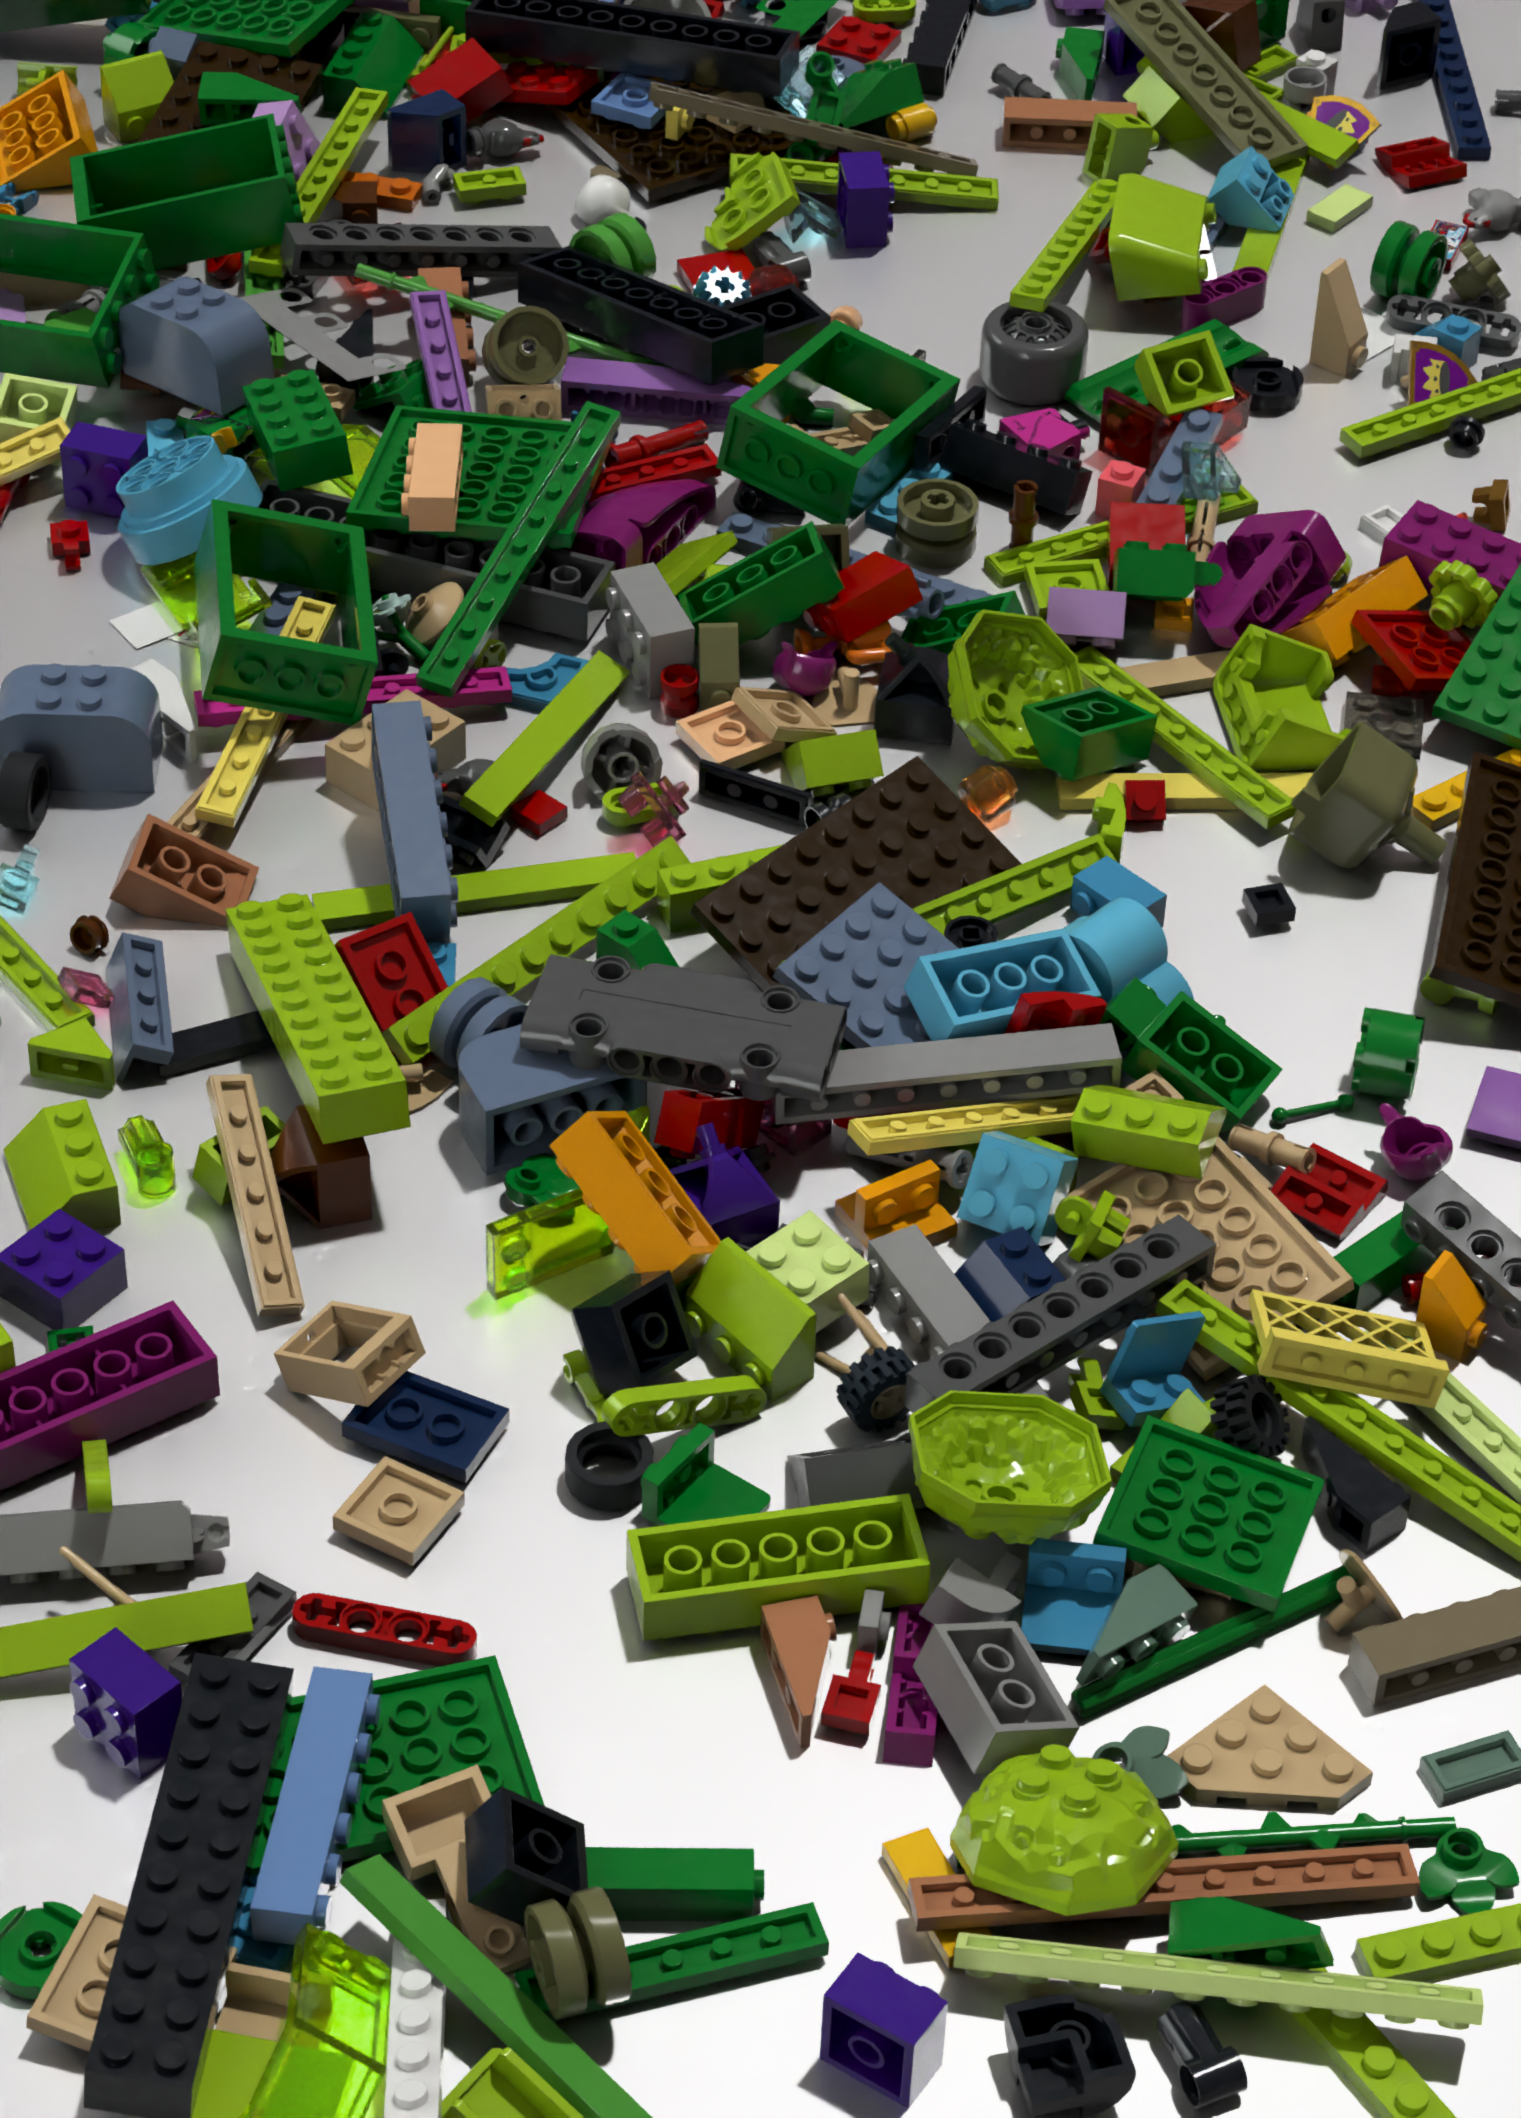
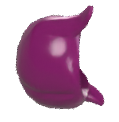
[772,641,839,696]
[1379,1103,1453,1181]

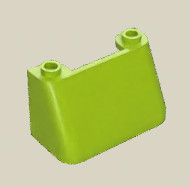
[1109,173,1216,301]
[1213,624,1351,773]

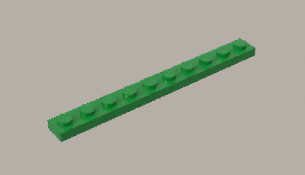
[416,401,622,698]

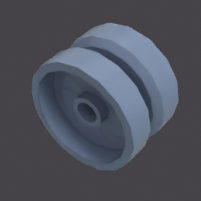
[429,977,528,1070]

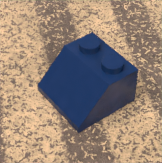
[954,1227,1066,1322]

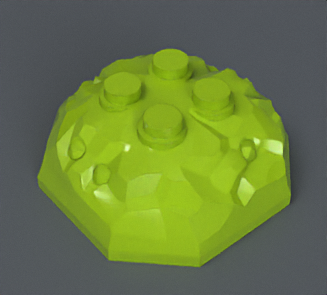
[948,609,1084,770]
[908,1390,1112,1545]
[950,1744,1179,1916]

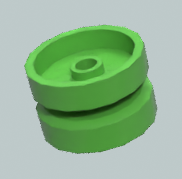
[569,213,656,279]

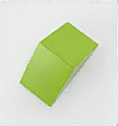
[27,1018,115,1091]

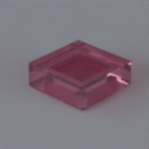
[57,967,114,1009]

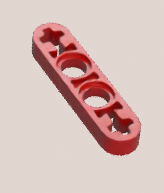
[292,1593,477,1667]

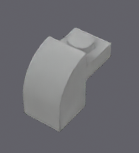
[919,1551,1023,1624]

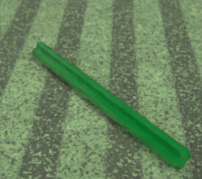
[1070,1566,1357,1718]

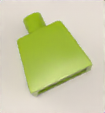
[1082,113,1160,182]

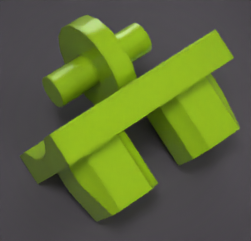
[17,62,78,96]
[1055,1190,1131,1263]

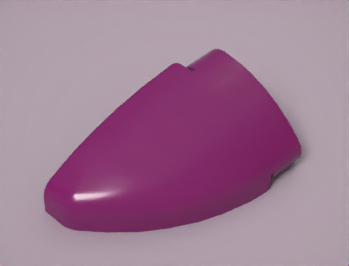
[561,479,716,570]
[1195,510,1346,648]

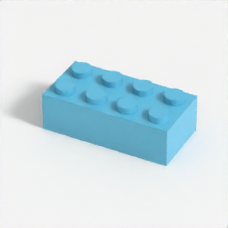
[904,928,1102,1041]

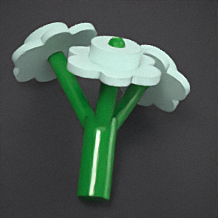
[372,593,430,664]

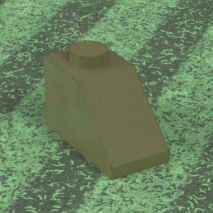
[697,622,740,712]

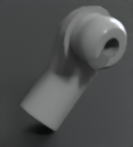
[422,164,455,204]

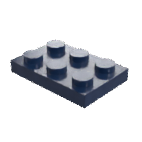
[341,1371,510,1483]

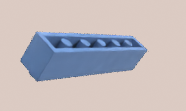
[250,1666,381,1947]

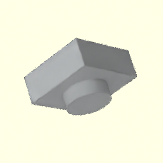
[857,1589,892,1660]

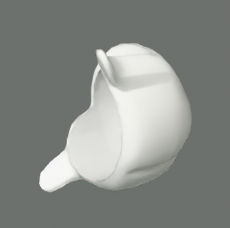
[575,174,634,225]

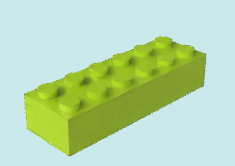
[626,1493,931,1641]

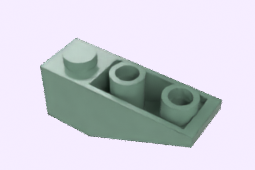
[1076,1563,1198,1686]

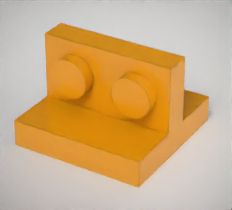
[835,1159,958,1250]

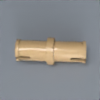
[1228,1123,1317,1174]

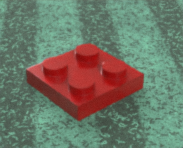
[816,16,902,64]

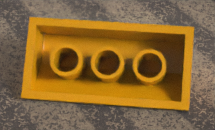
[1281,555,1429,669]
[549,1111,721,1285]

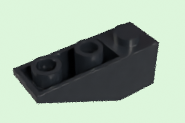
[316,308,374,399]
[1300,1416,1411,1555]

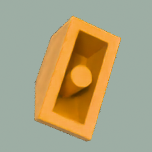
[1416,1250,1489,1362]

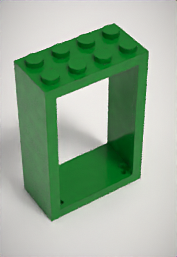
[69,113,304,270]
[0,213,160,389]
[716,319,961,526]
[194,499,378,725]

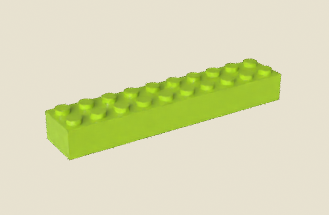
[225,893,411,1144]

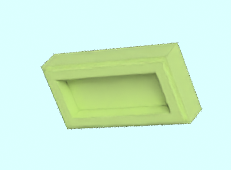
[1306,184,1373,233]

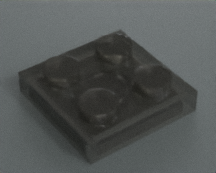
[1343,691,1424,760]

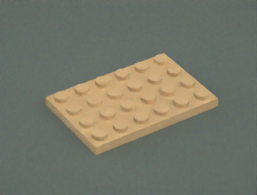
[1067,1136,1354,1382]

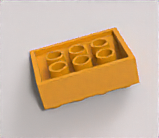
[0,70,98,192]

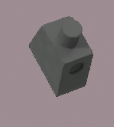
[1296,0,1345,52]

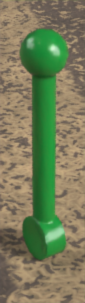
[1271,1094,1355,1124]

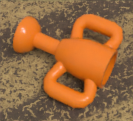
[794,620,892,665]

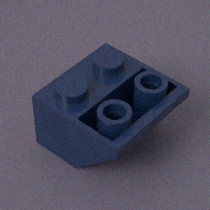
[387,89,467,174]

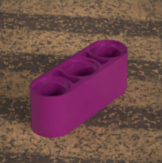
[1180,267,1268,332]

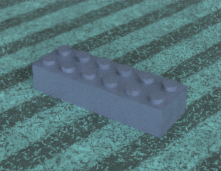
[371,700,458,943]

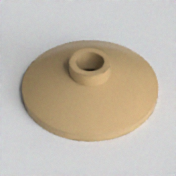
[404,582,464,646]

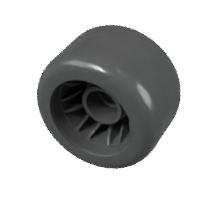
[979,301,1089,406]

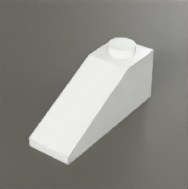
[132,658,198,763]

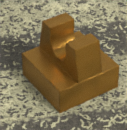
[1472,479,1510,531]

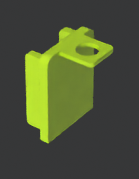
[441,2047,584,2118]

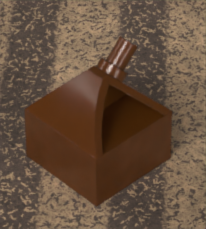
[1182,0,1262,72]
[271,1105,372,1229]

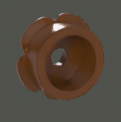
[70,915,109,954]

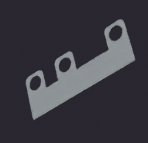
[238,287,406,382]

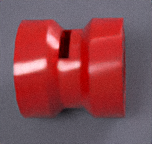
[660,664,699,719]

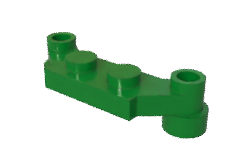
[784,51,847,161]

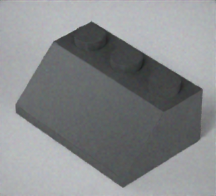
[787,1438,927,1509]

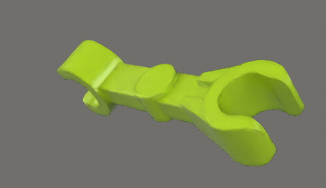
[563,1350,606,1423]

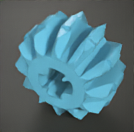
[692,266,752,307]

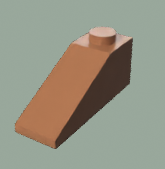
[760,1595,837,1748]

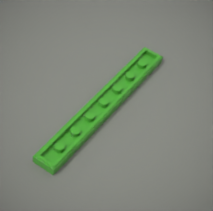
[339,1854,653,2118]

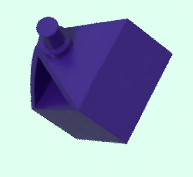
[669,1122,780,1248]

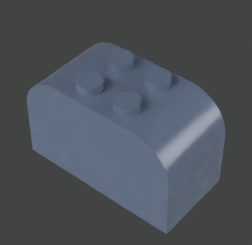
[117,277,274,416]
[0,663,163,793]
[458,1024,647,1176]

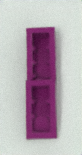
[883,1603,938,1767]

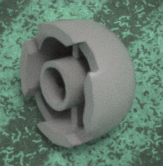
[581,723,663,800]

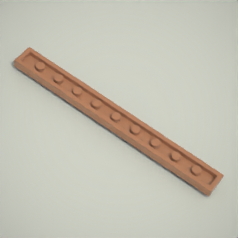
[908,1843,1420,1932]

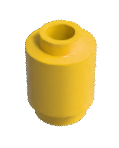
[886,102,937,143]

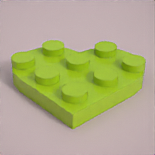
[704,152,801,252]

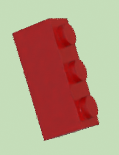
[654,1086,765,1159]

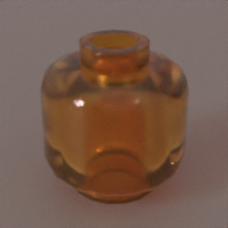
[958,765,1018,824]

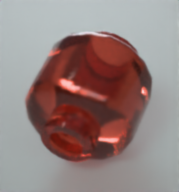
[747,264,799,296]

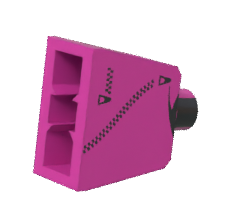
[999,408,1090,459]

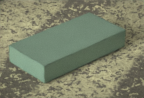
[1419,1730,1521,1804]

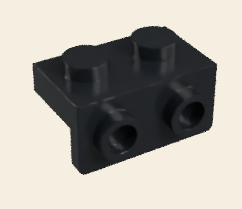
[437,794,511,869]

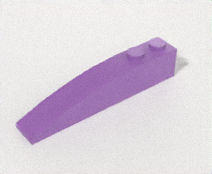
[561,357,752,426]

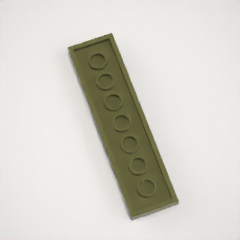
[1103,0,1308,168]

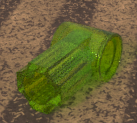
[118,1115,177,1200]

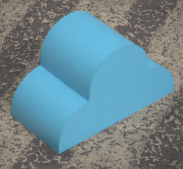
[1064,897,1194,1052]

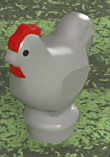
[1462,187,1521,231]

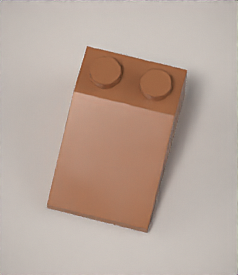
[109,814,259,927]

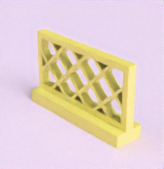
[1248,1289,1450,1409]

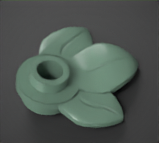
[1092,1725,1189,1800]

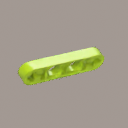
[601,1375,767,1437]
[82,1439,113,1514]

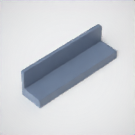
[106,932,174,1081]

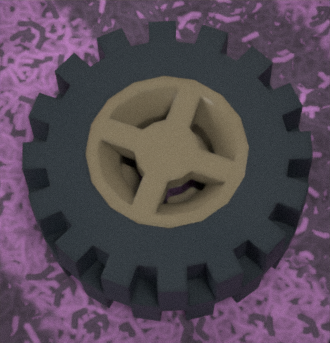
[836,1346,915,1433]

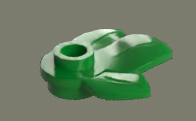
[504,1154,583,1215]
[1418,1827,1520,1915]

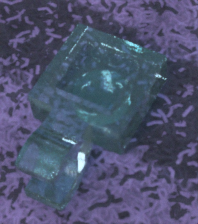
[0,844,41,915]

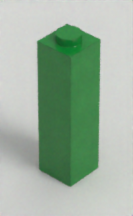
[1333,1211,1457,1311]
[586,1847,764,1921]

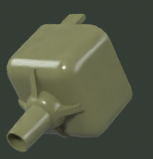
[1288,721,1447,868]

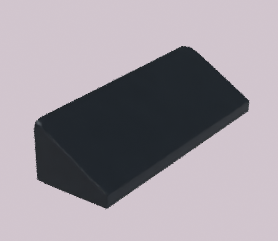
[699,759,815,828]

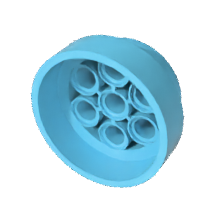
[116,435,263,565]

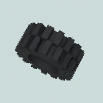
[1210,1374,1290,1458]

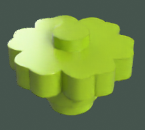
[1428,560,1498,631]

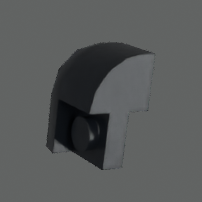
[1004,1994,1136,2118]

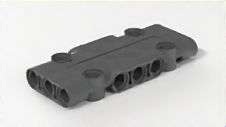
[520,954,847,1103]

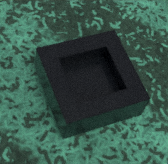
[1242,883,1296,927]

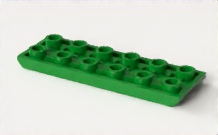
[1064,319,1269,431]

